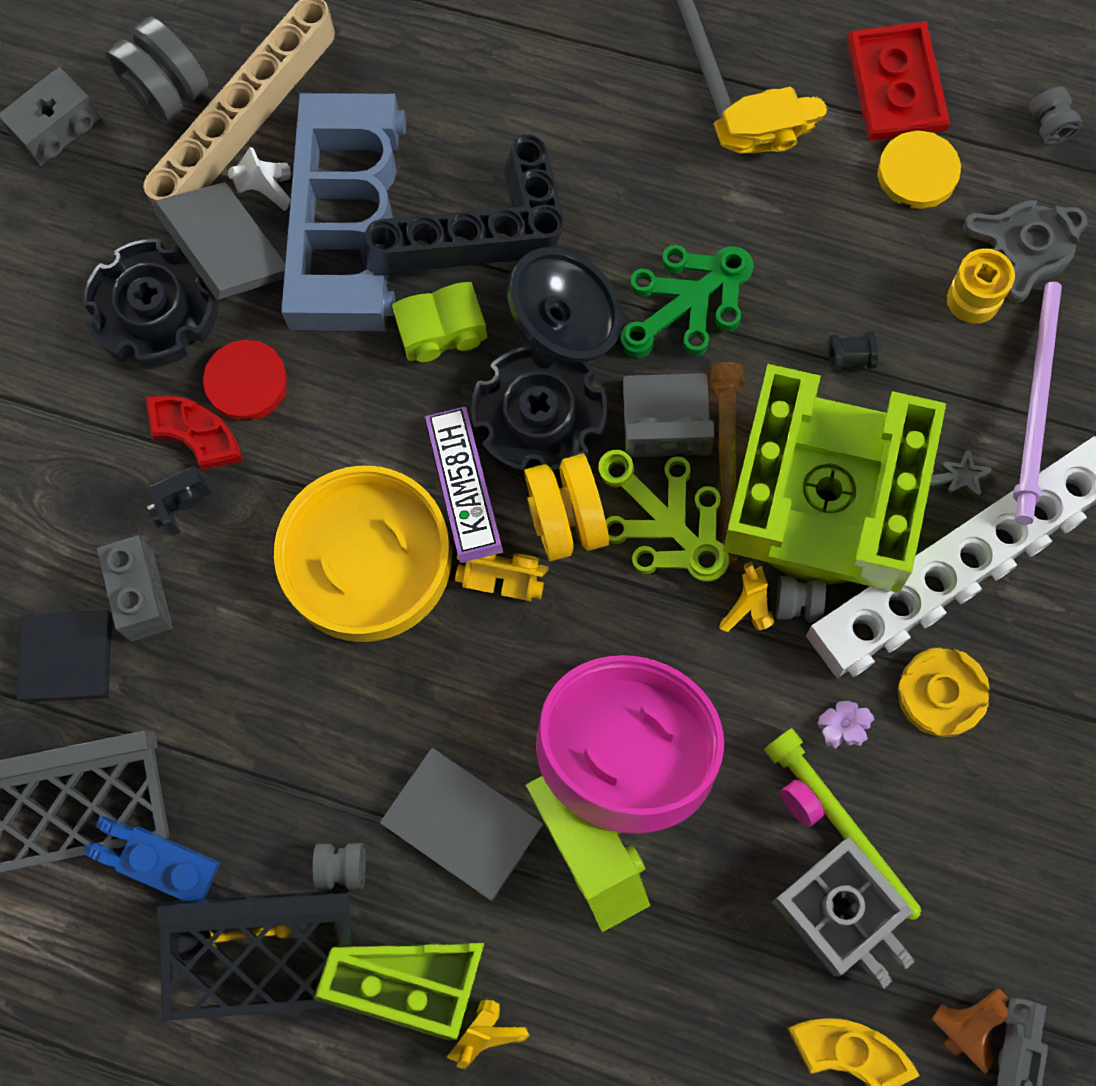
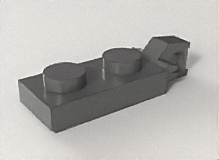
[997,998,1048,1086]

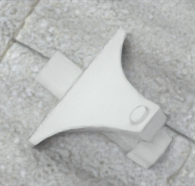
[228,147,291,211]

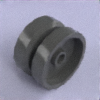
[105,16,208,123]

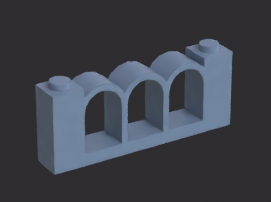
[281,93,406,331]

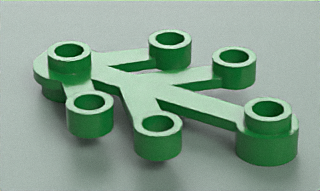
[620,245,753,359]

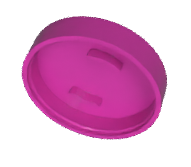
[536,655,724,833]

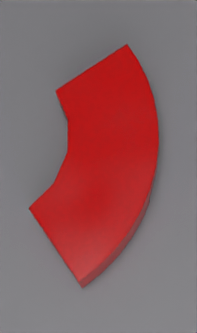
[146,396,243,470]

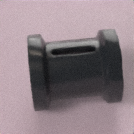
[828,331,878,373]

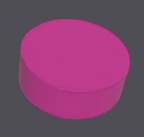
[781,780,824,827]

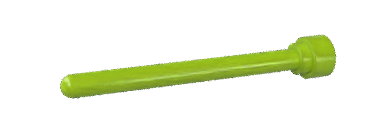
[763,728,921,920]

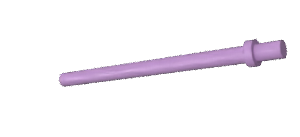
[1013,282,1062,525]

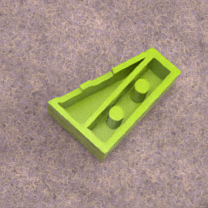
[526,776,650,932]

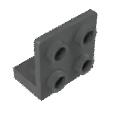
[623,373,714,457]

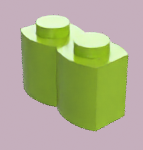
[392,282,487,362]

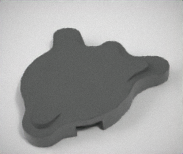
[963,200,1087,303]

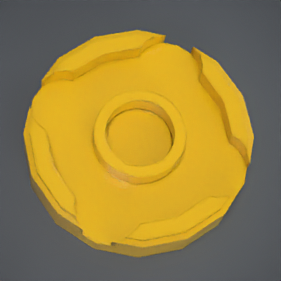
[877,131,961,209]
[897,648,990,737]

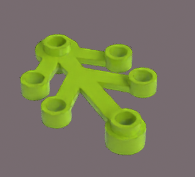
[599,450,729,582]

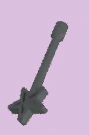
[930,450,991,498]

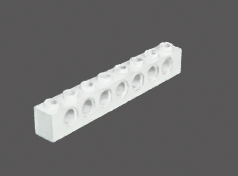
[806,436,1096,679]

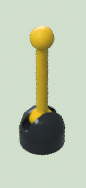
[178,925,293,961]

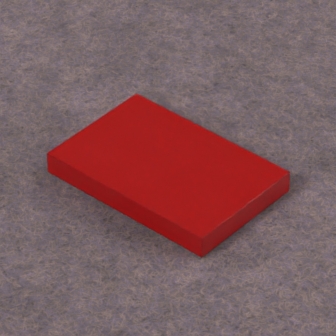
[847,21,950,141]

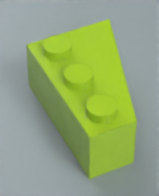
[314,943,484,1041]

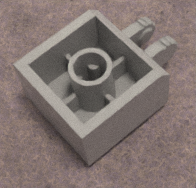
[772,837,914,989]

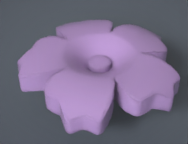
[818,700,874,748]

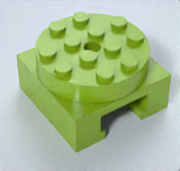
[723,364,946,593]

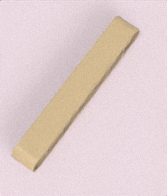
[144,0,335,207]

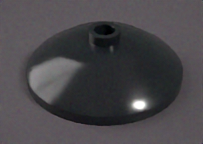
[507,247,622,362]

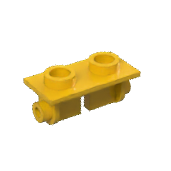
[455,554,549,602]

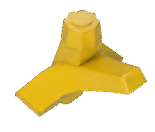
[719,562,774,632]
[447,999,529,1069]

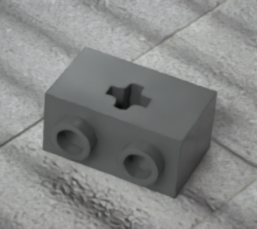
[0,67,101,166]
[96,535,173,642]

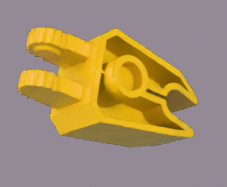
[714,87,828,154]

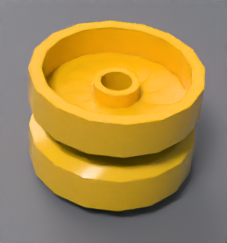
[524,453,609,562]

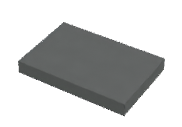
[153,182,285,300]
[380,748,544,902]

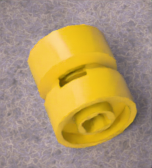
[947,249,1015,324]

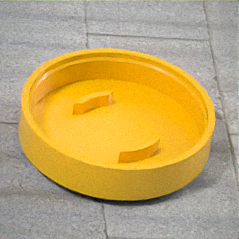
[274,466,452,642]

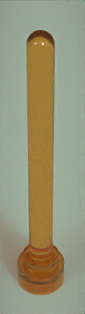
[710,362,744,564]

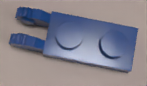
[83,816,221,900]

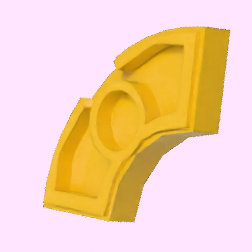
[787,1019,920,1086]

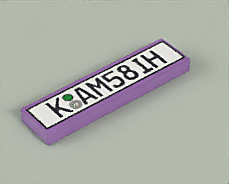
[425,406,503,563]

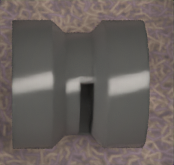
[1028,87,1083,145]
[776,575,826,623]
[313,843,366,890]

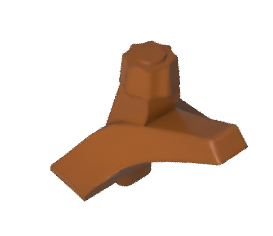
[932,989,1009,1074]

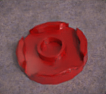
[203,340,287,421]

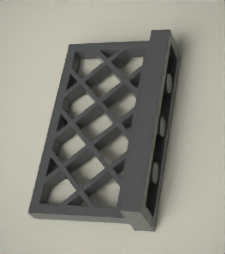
[0,731,170,872]

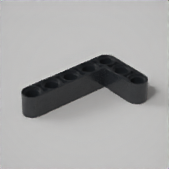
[361,134,564,274]

